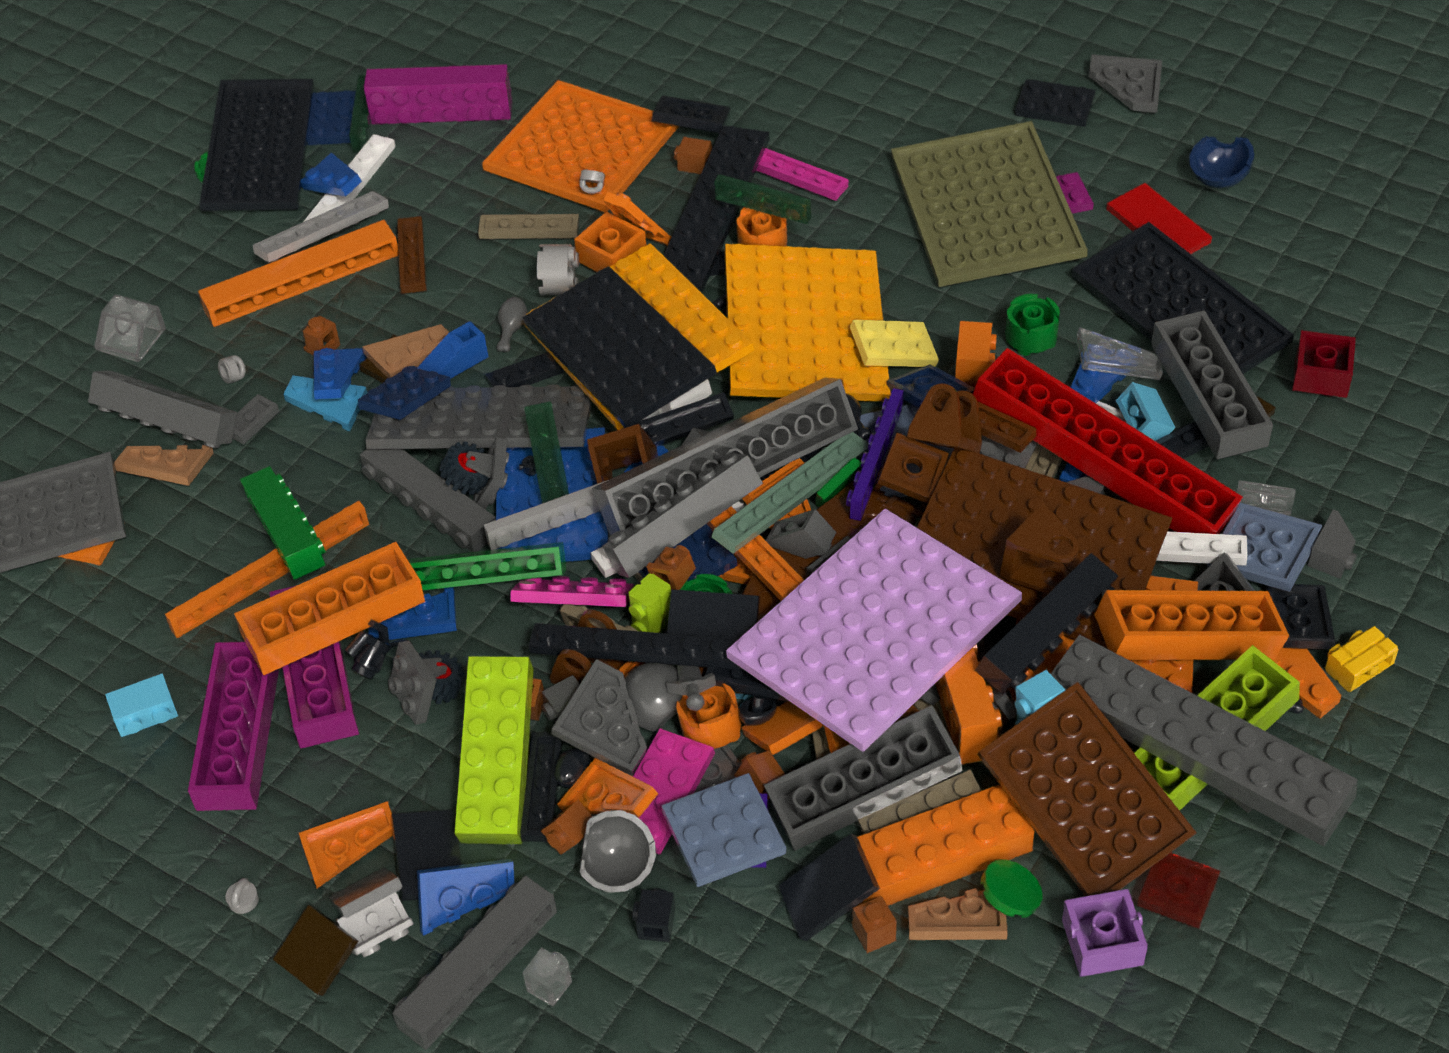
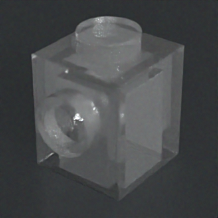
[522,947,572,1006]

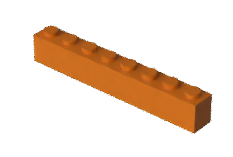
[198,220,399,327]

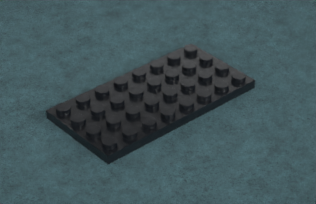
[199,79,314,211]
[1072,222,1294,374]
[522,266,717,428]

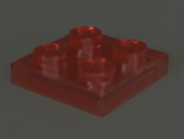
[1137,853,1220,929]

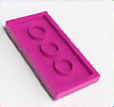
[511,576,634,607]
[633,729,715,855]

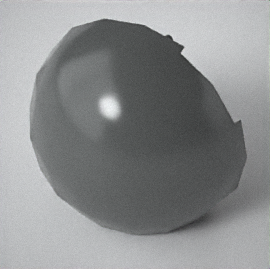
[624,663,683,731]
[580,810,656,893]

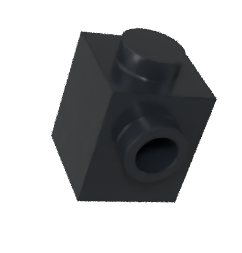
[633,889,676,942]

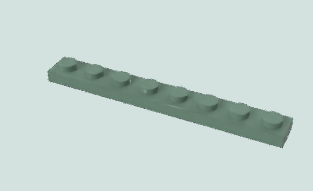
[712,432,869,554]

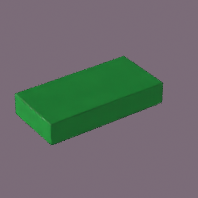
[815,458,861,508]

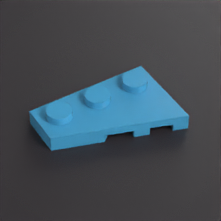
[284,375,368,432]

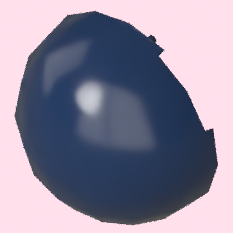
[1189,136,1254,189]

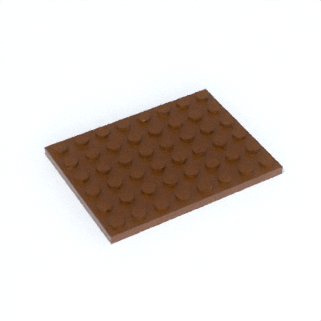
[917,447,1172,649]

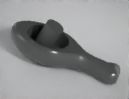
[497,297,527,352]

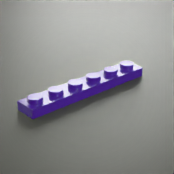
[846,388,904,521]

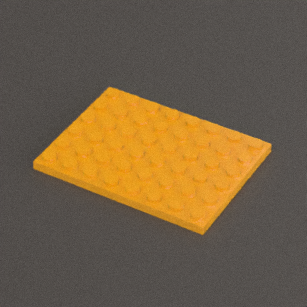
[524,243,755,430]
[725,244,891,402]

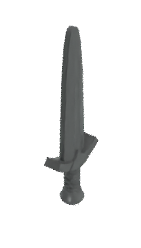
[666,665,716,711]

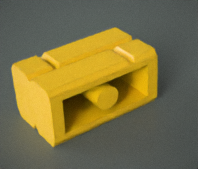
[1325,626,1399,692]

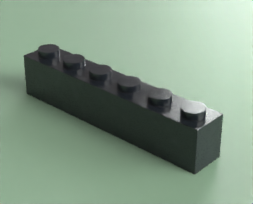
[975,553,1118,695]

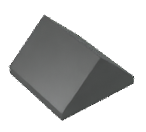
[1195,552,1255,591]

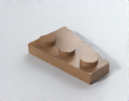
[362,324,449,378]
[114,445,213,486]
[908,888,1007,940]

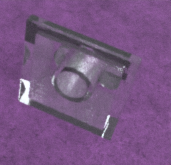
[94,294,166,362]

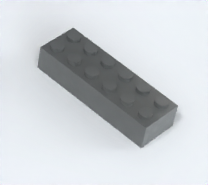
[1151,310,1273,459]
[764,706,962,851]

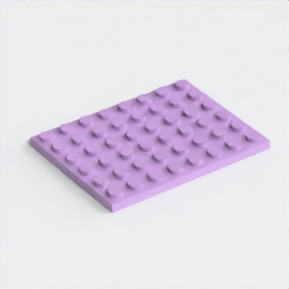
[726,509,1022,752]

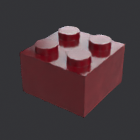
[1292,330,1356,398]

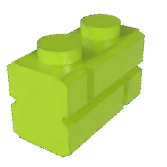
[629,573,671,633]

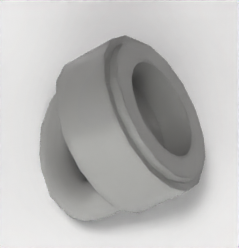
[580,170,605,194]
[218,355,246,384]
[225,878,259,914]

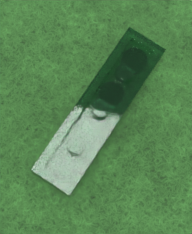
[349,74,370,153]
[715,174,811,224]
[524,401,569,504]

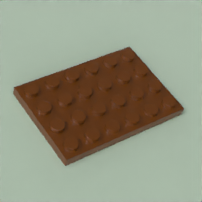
[977,682,1197,896]

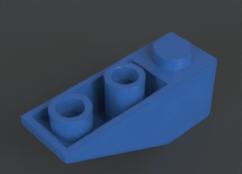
[417,321,489,379]

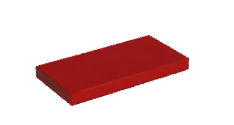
[1106,183,1212,254]

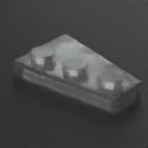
[1077,327,1163,380]

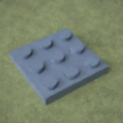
[1207,503,1322,592]
[661,773,786,887]

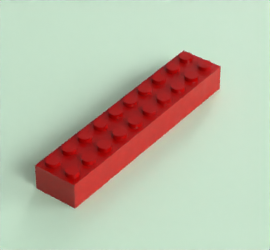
[973,348,1243,534]

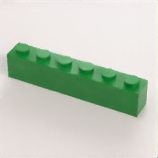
[240,466,326,580]
[407,542,567,590]

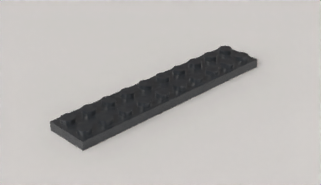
[663,125,770,293]

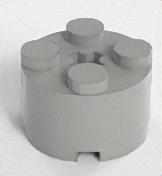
[537,244,579,295]

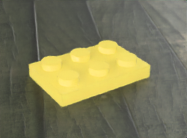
[850,320,939,367]

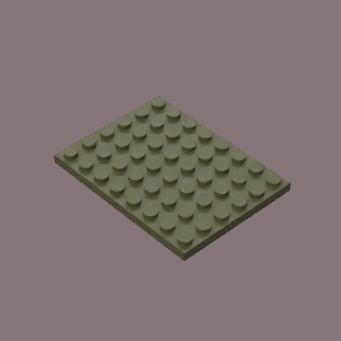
[891,121,1087,287]

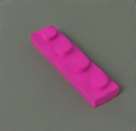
[756,148,848,201]

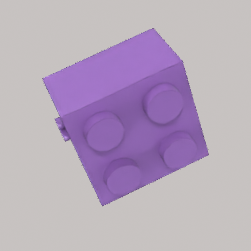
[1062,889,1148,977]

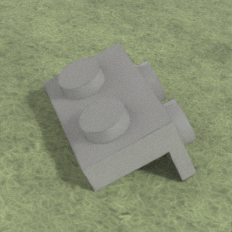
[336,892,414,957]

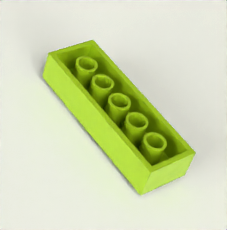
[1134,645,1300,811]
[455,656,534,844]

